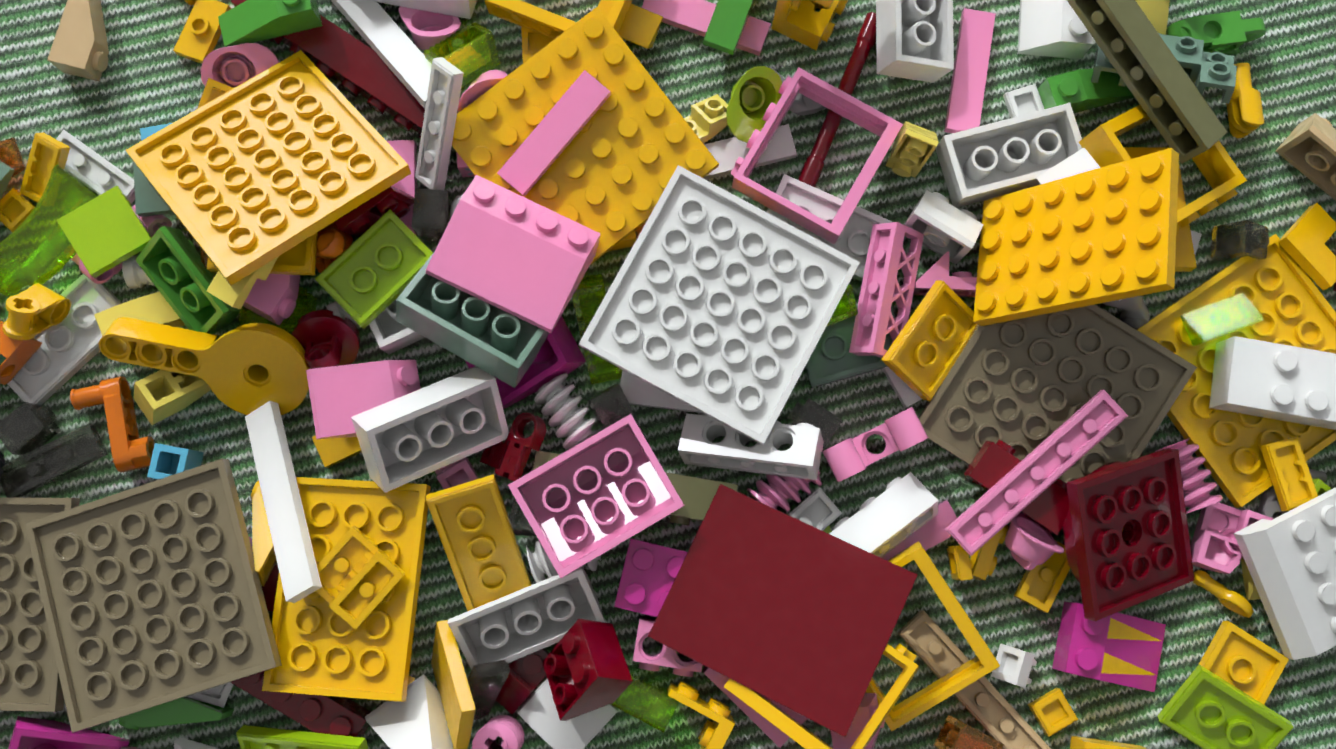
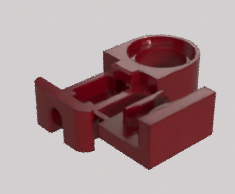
[480,413,546,481]

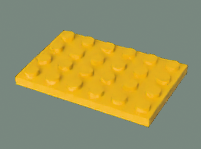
[973,148,1179,326]
[262,477,431,702]

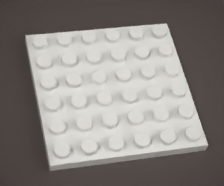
[579,165,860,445]

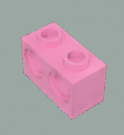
[633,617,703,677]

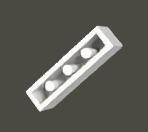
[829,472,938,558]

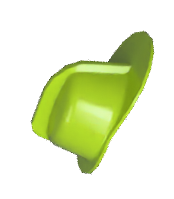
[726,66,782,143]

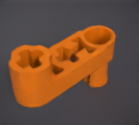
[70,376,155,473]

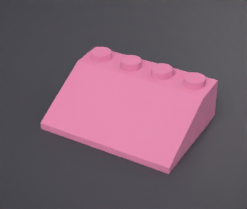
[426,175,601,333]
[508,414,685,578]

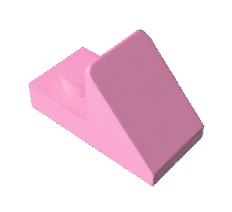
[913,251,977,297]

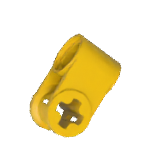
[3,283,71,340]

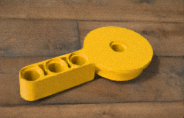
[99,317,309,415]

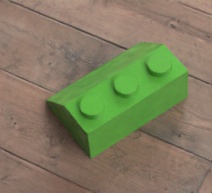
[135,226,242,334]

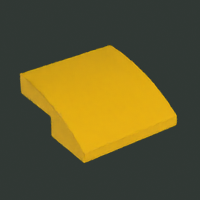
[315,525,405,630]

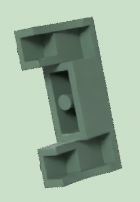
[1091,33,1237,103]

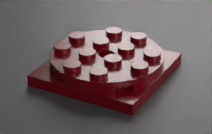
[1063,448,1194,621]

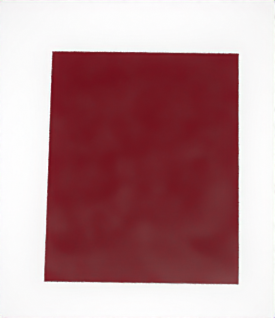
[648,484,918,737]

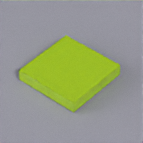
[56,186,152,278]

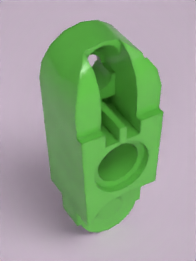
[1166,11,1266,55]

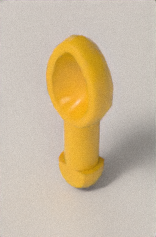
[1192,570,1253,618]

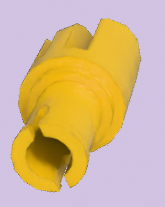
[1226,63,1264,139]

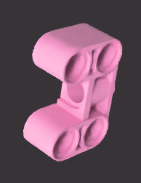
[822,407,928,482]

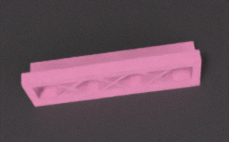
[849,222,924,358]

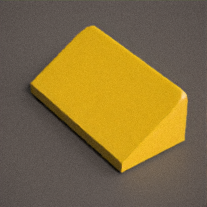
[598,0,663,49]

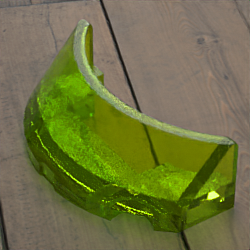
[0,164,97,297]

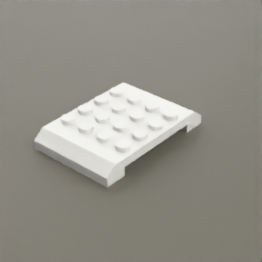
[1234,487,1336,660]

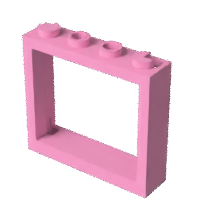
[730,67,903,245]

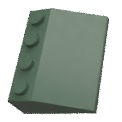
[396,251,549,388]

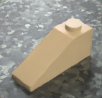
[47,0,109,81]

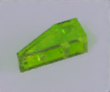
[572,274,622,385]

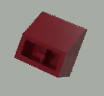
[334,186,417,237]
[543,619,633,721]

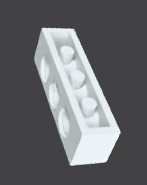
[678,413,824,480]

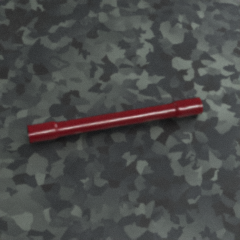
[798,12,876,187]

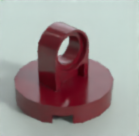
[292,310,360,369]

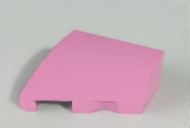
[1190,502,1274,574]

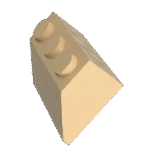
[1275,113,1336,201]

